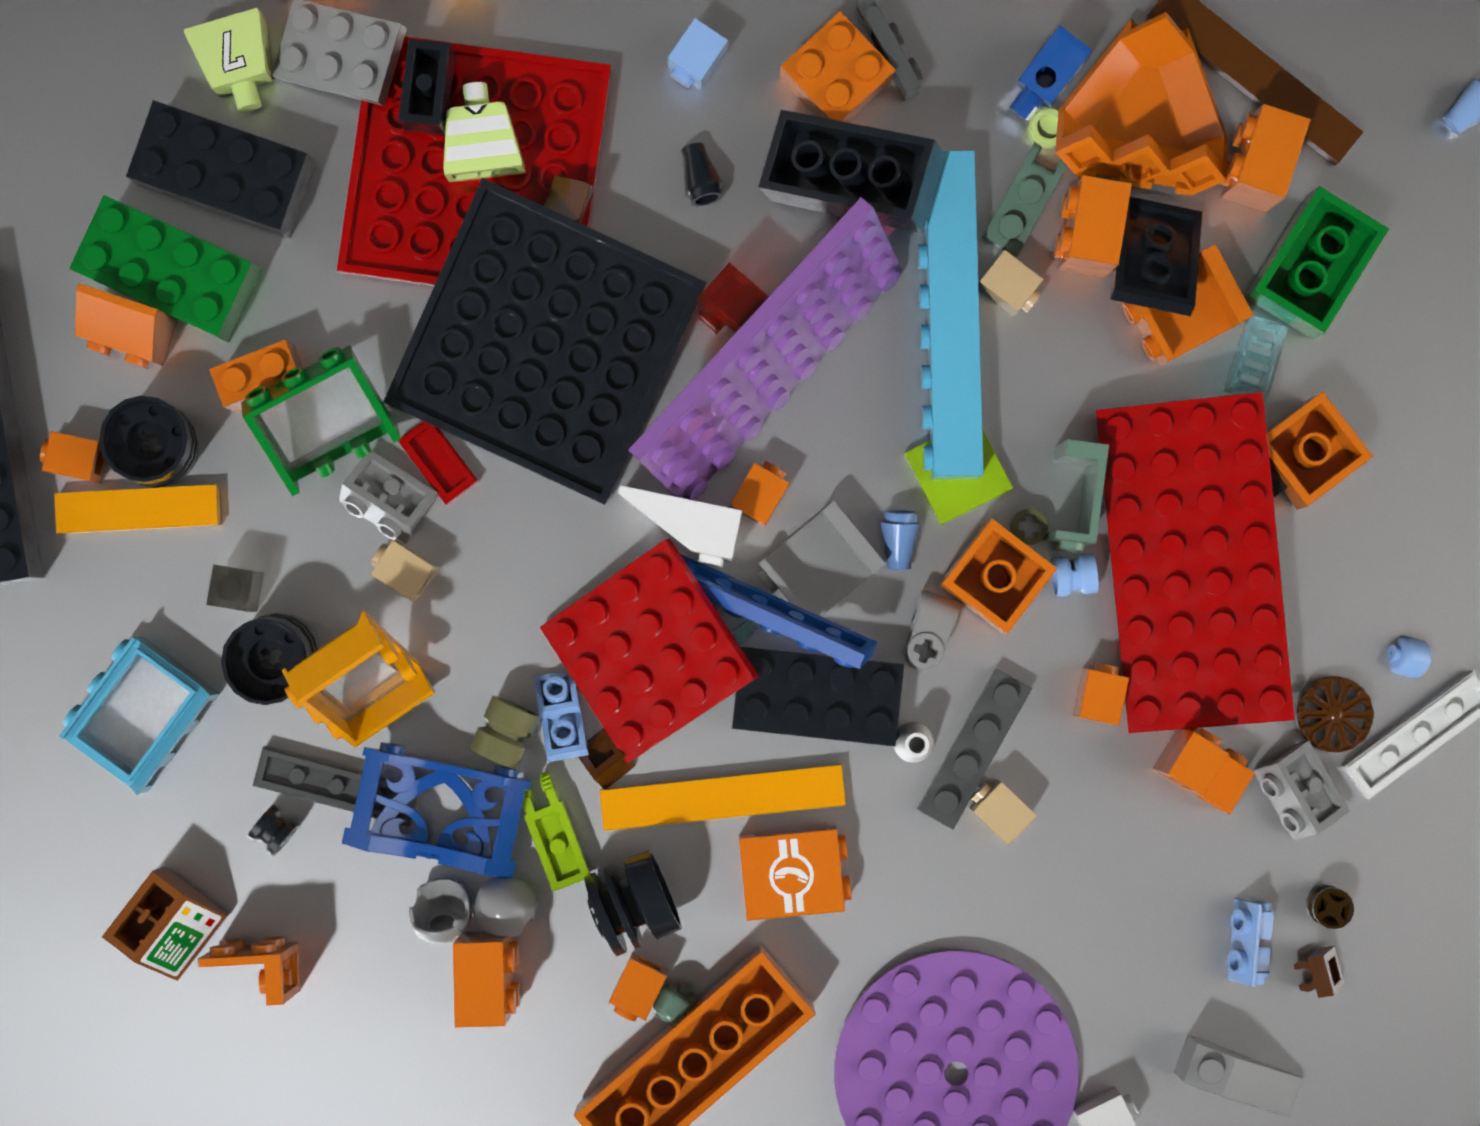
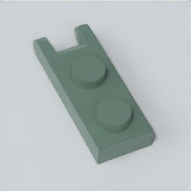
[982,142,1067,258]

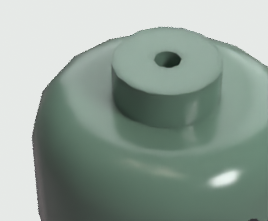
[653,983,697,1026]

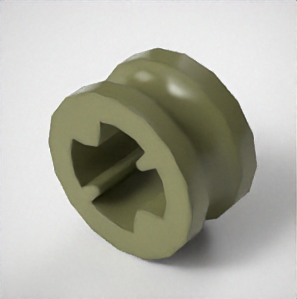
[1010,508,1048,545]

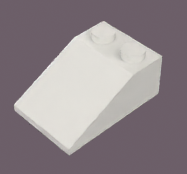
[618,485,742,567]

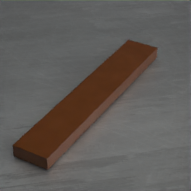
[1147,0,1363,166]

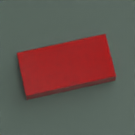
[398,421,479,505]

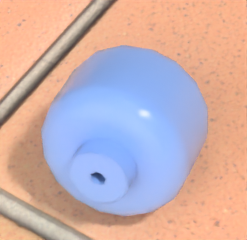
[1386,636,1431,679]

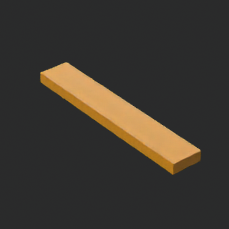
[599,764,846,831]

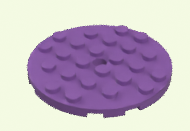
[834,949,1079,1126]

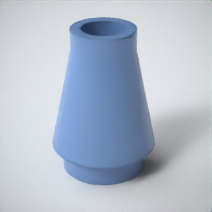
[880,510,921,570]

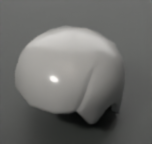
[473,877,538,937]
[409,878,472,943]

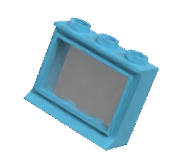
[59,637,220,795]

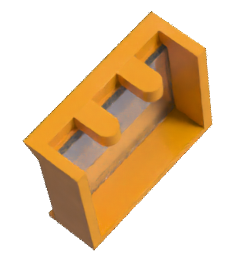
[282,610,435,748]

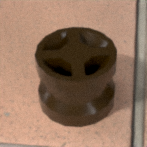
[1305,884,1354,929]

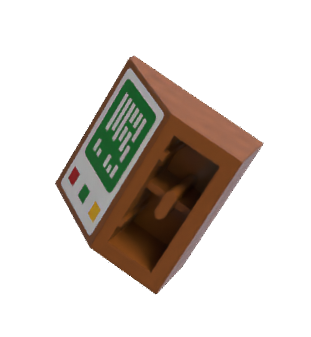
[102,866,228,981]

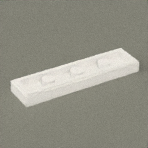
[1341,670,1480,799]

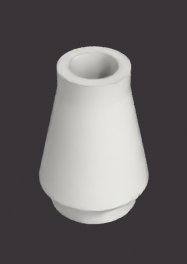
[894,722,934,763]

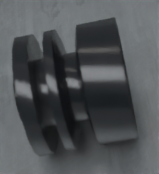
[99,395,199,488]
[221,613,319,705]
[584,849,682,956]

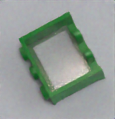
[241,345,401,496]

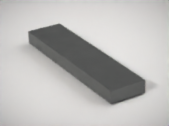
[252,746,419,827]

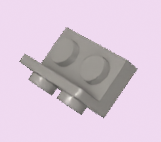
[339,450,437,544]
[1254,740,1350,840]

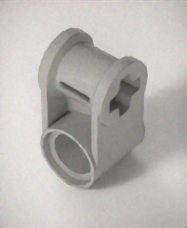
[904,590,961,670]

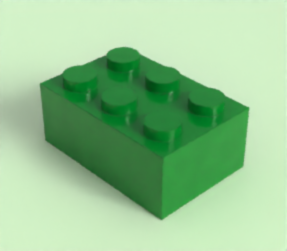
[1244,186,1389,339]

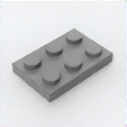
[271,0,407,106]

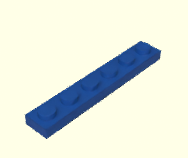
[680,554,878,669]

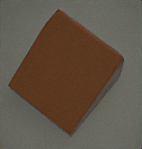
[544,175,594,224]
[578,728,635,789]

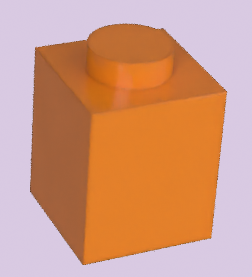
[40,431,106,484]
[730,461,790,527]
[1073,662,1129,726]
[609,952,668,1021]

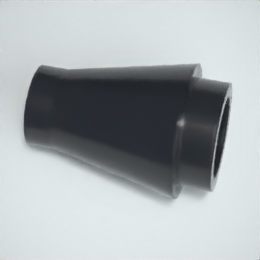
[681,142,724,206]

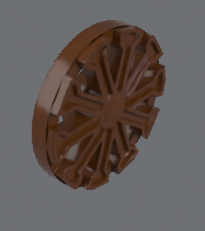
[1295,676,1374,752]

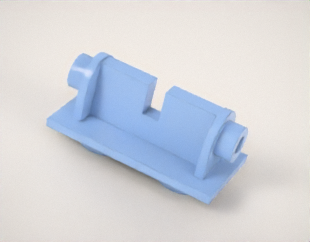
[1227,898,1275,987]

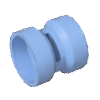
[1051,553,1099,597]

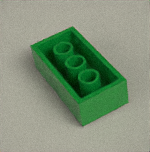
[69,195,262,343]

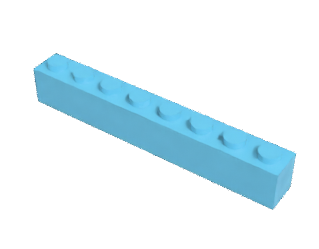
[918,150,984,480]

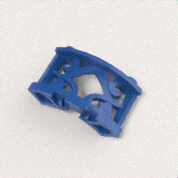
[342,742,531,878]

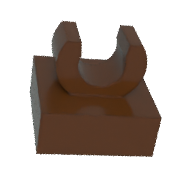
[1294,945,1345,998]

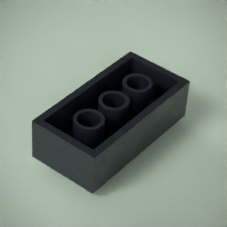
[126,100,316,238]
[758,110,945,233]
[732,646,904,747]

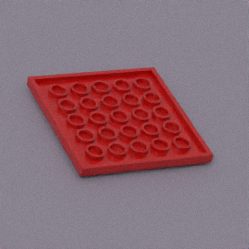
[337,36,612,286]

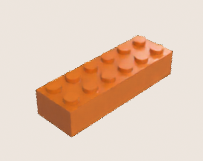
[574,945,816,1126]

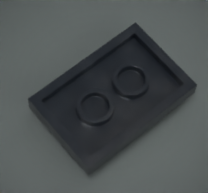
[1110,196,1202,316]

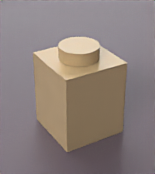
[978,250,1043,317]
[370,540,439,601]
[970,779,1037,845]

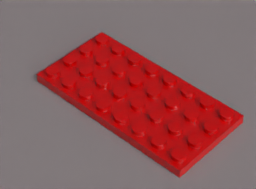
[1096,392,1295,733]

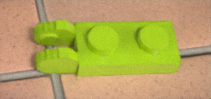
[523,771,591,892]

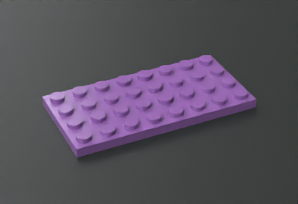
[628,198,902,500]

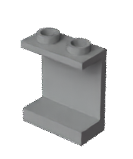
[757,501,886,616]

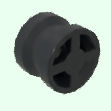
[248,805,300,856]

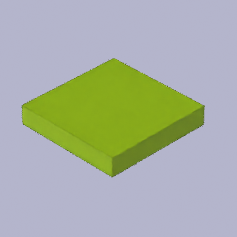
[904,428,1013,526]

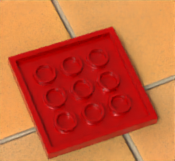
[540,538,760,764]

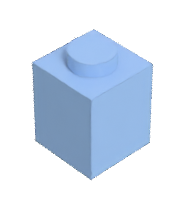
[667,18,729,90]

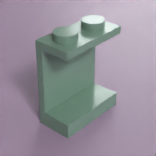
[1044,439,1109,553]

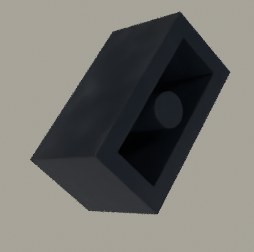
[398,39,456,136]

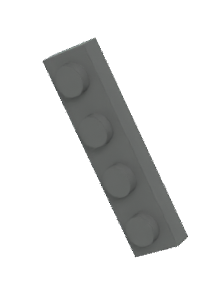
[917,668,1032,830]

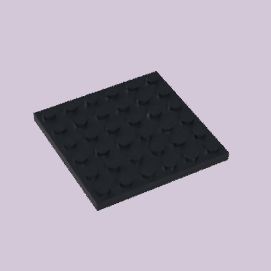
[383,178,707,505]

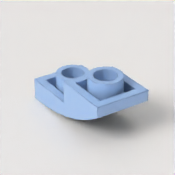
[534,670,589,762]

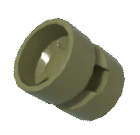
[469,696,540,769]

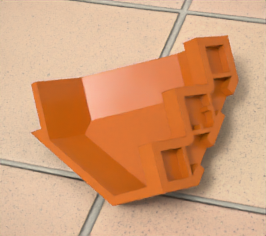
[1055,12,1228,196]

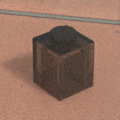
[206,564,264,612]

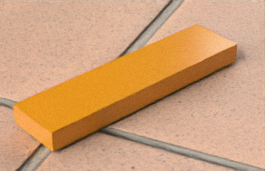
[54,484,221,534]

